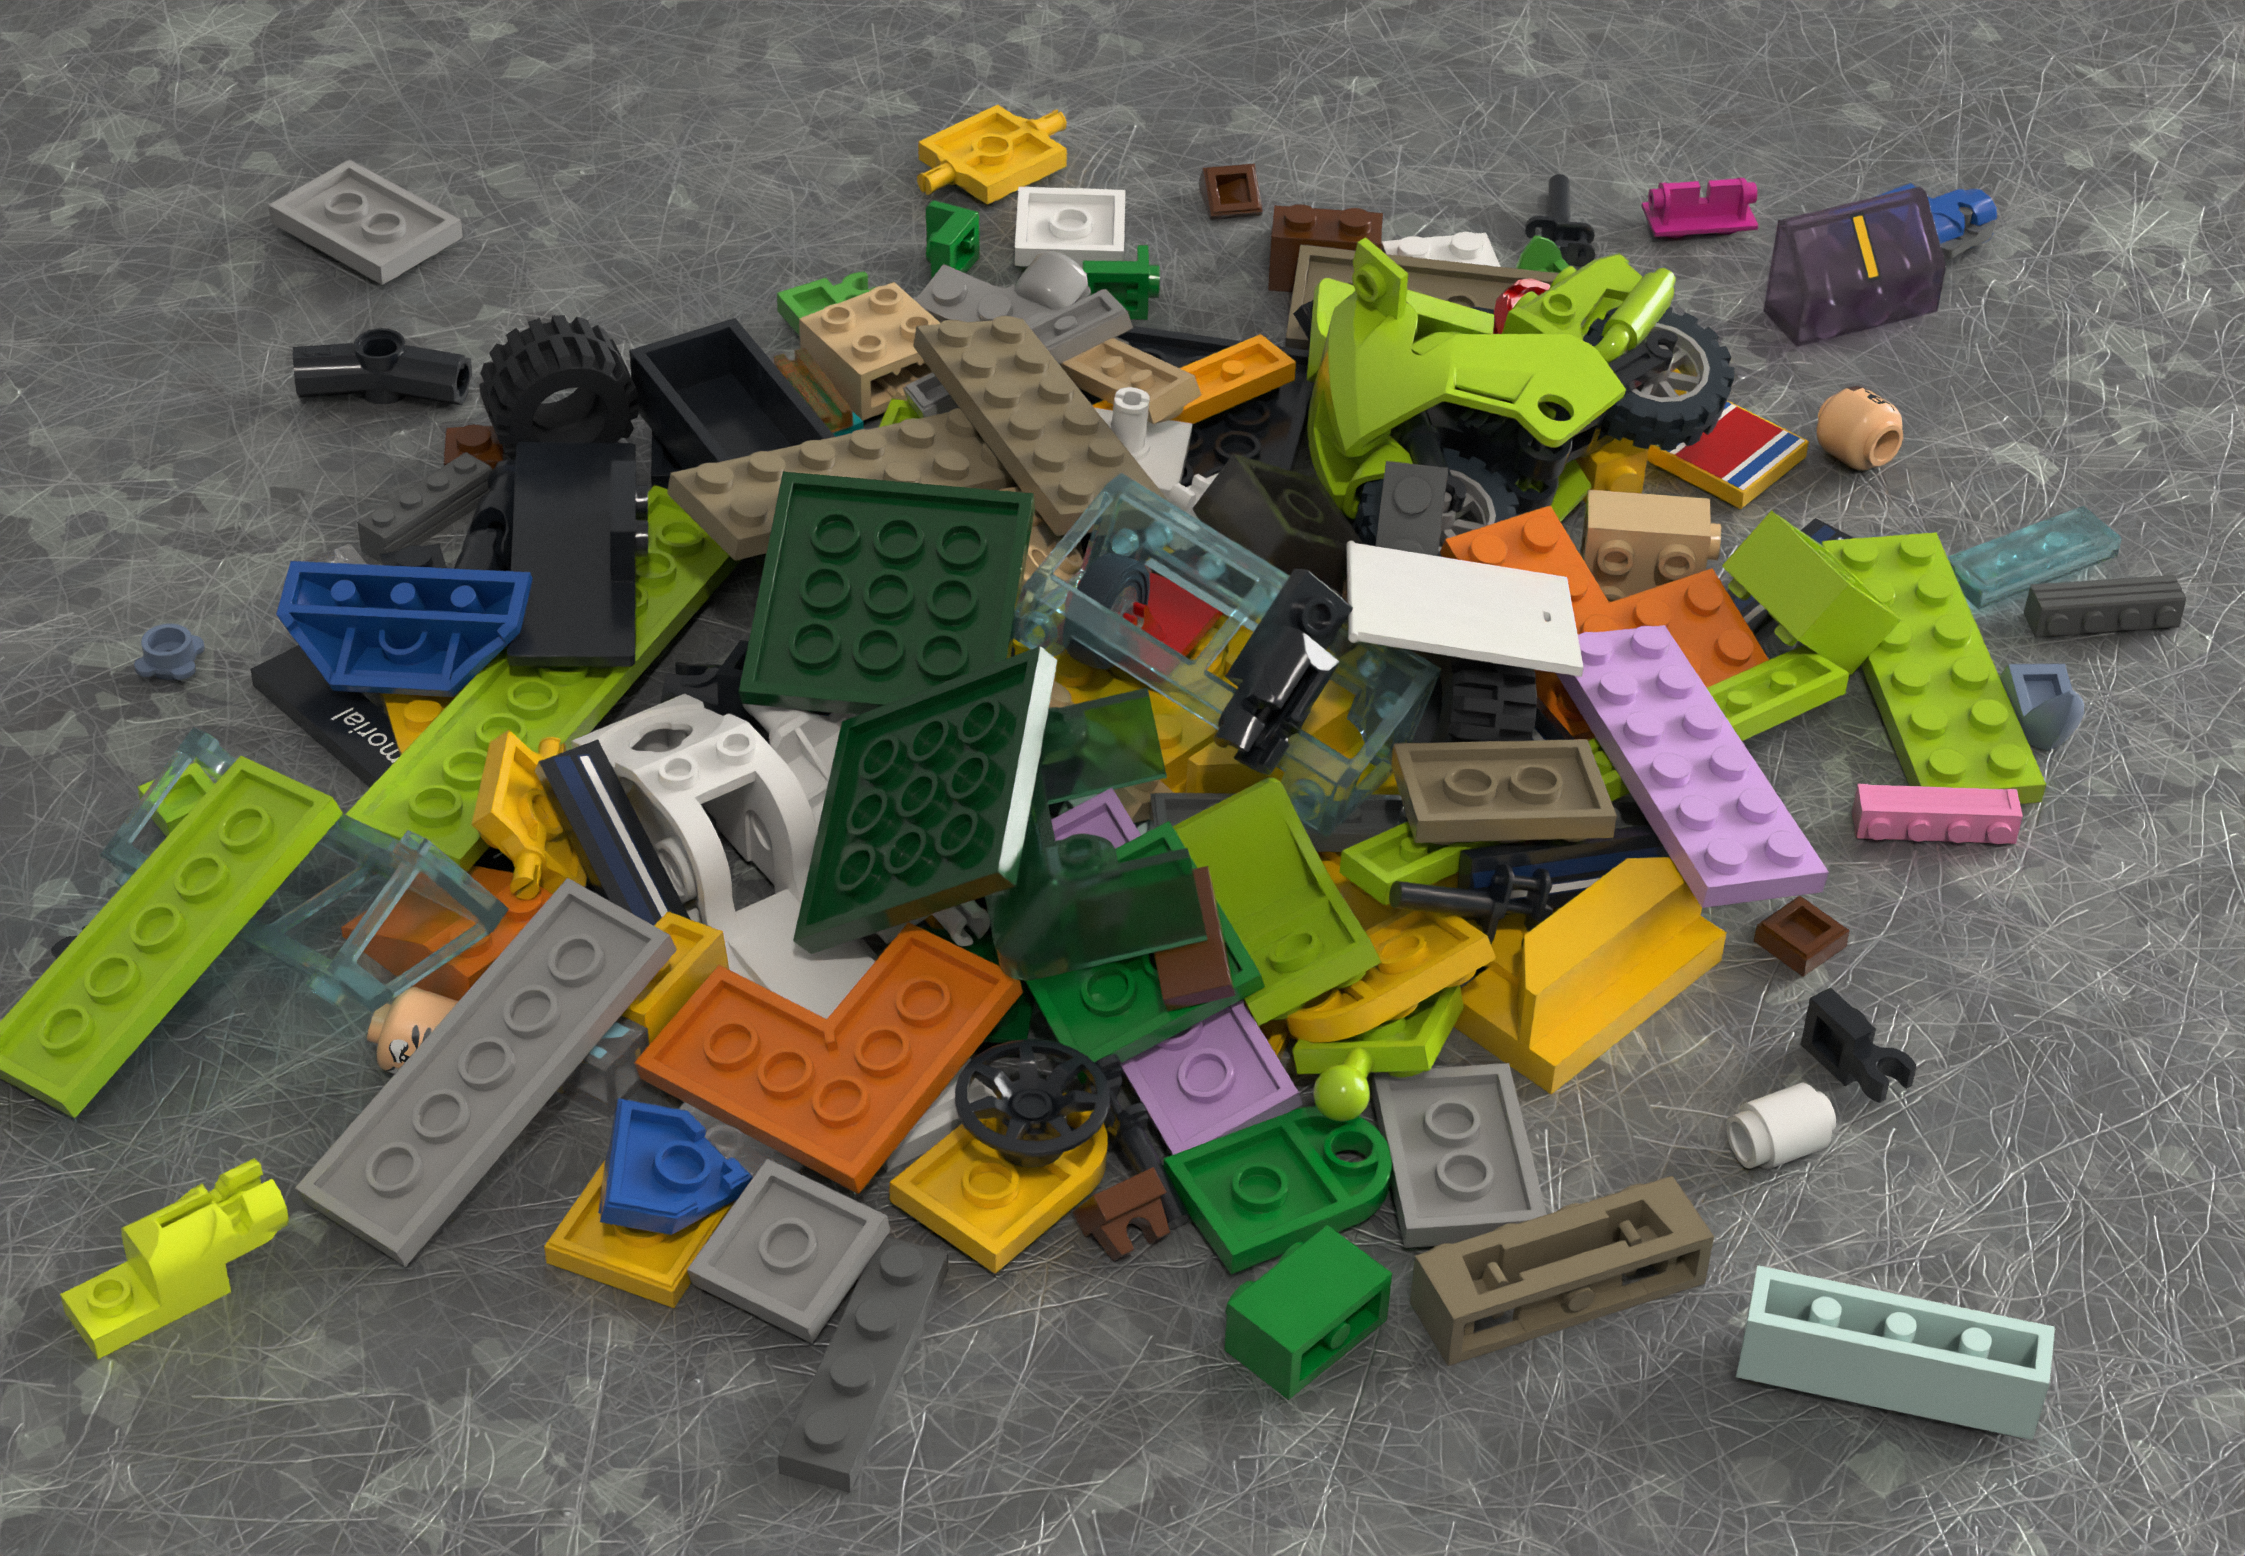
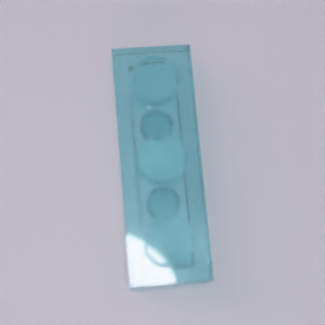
[1947,506,2122,609]

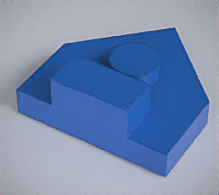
[598,1098,753,1235]

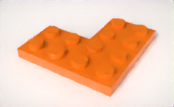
[1440,505,1769,741]
[634,922,1023,1194]

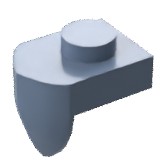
[1999,664,2084,751]

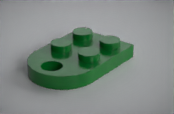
[1163,1106,1392,1274]

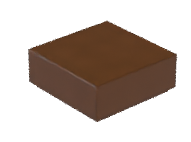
[1754,896,1850,977]

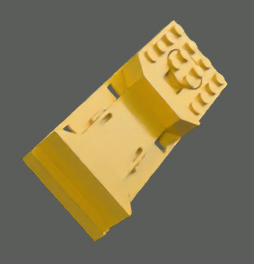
[1012,538,1727,1094]

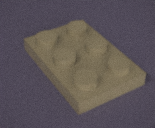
[1391,739,1617,845]

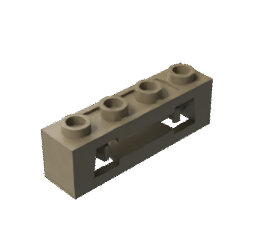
[1410,1176,1714,1366]

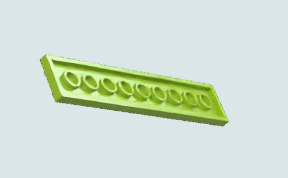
[343,485,742,880]

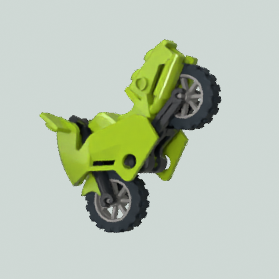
[1307,237,1735,557]

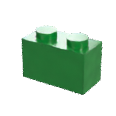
[1224,1225,1392,1400]

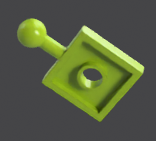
[1292,985,1464,1122]

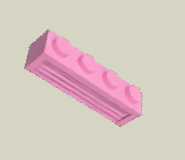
[1852,784,2023,844]

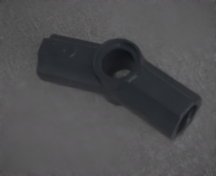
[293,328,472,405]

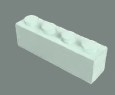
[1736,1265,2055,1440]

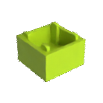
[1722,510,1901,675]

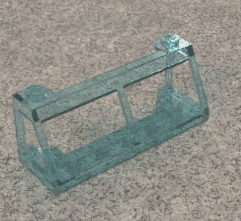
[1014,473,1441,837]
[100,727,509,1012]

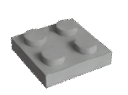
[687,1159,891,1343]

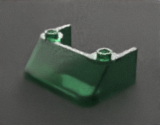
[985,688,1208,980]

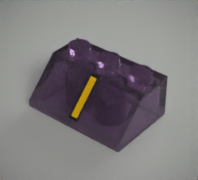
[1763,186,1946,347]

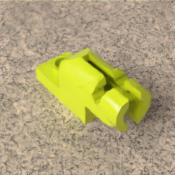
[60,1158,289,1359]

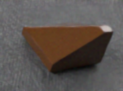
[1198,163,1263,220]

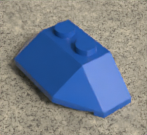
[276,561,533,697]

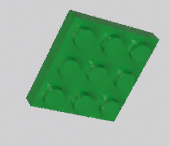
[989,821,1265,1084]

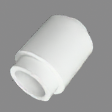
[1726,1082,1836,1170]

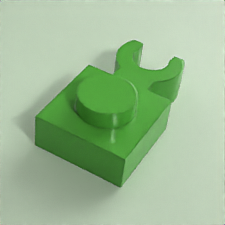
[777,272,878,336]

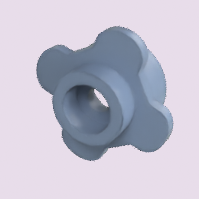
[134,624,205,680]

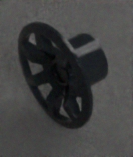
[955,1039,1110,1168]

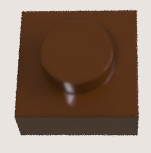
[444,424,506,470]

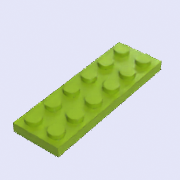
[1821,532,2046,804]
[0,755,343,1119]

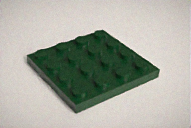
[739,471,1035,715]
[793,646,1058,954]

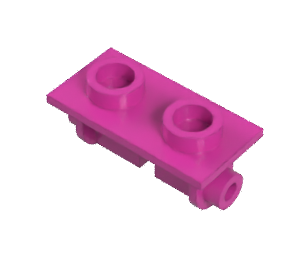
[1641,177,1758,238]

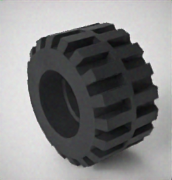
[479,315,640,460]
[1396,650,1537,743]

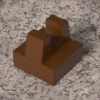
[1073,1167,1170,1262]

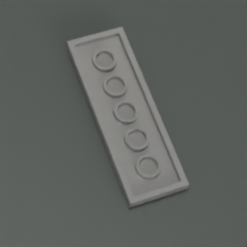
[295,878,677,1267]

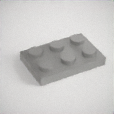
[268,159,463,285]
[1371,1063,1547,1248]

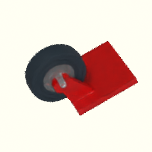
[1054,553,1227,683]

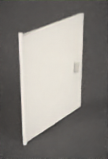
[1346,541,1584,677]

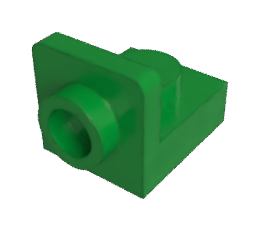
[925,200,980,279]
[1083,245,1160,320]

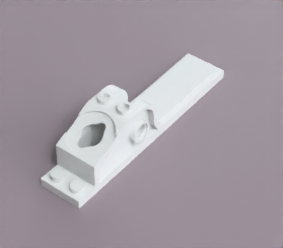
[571,694,997,1172]

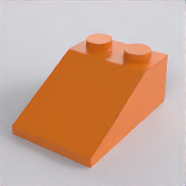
[341,866,553,1002]

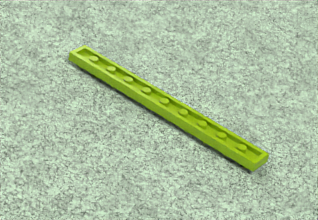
[1339,645,1849,906]

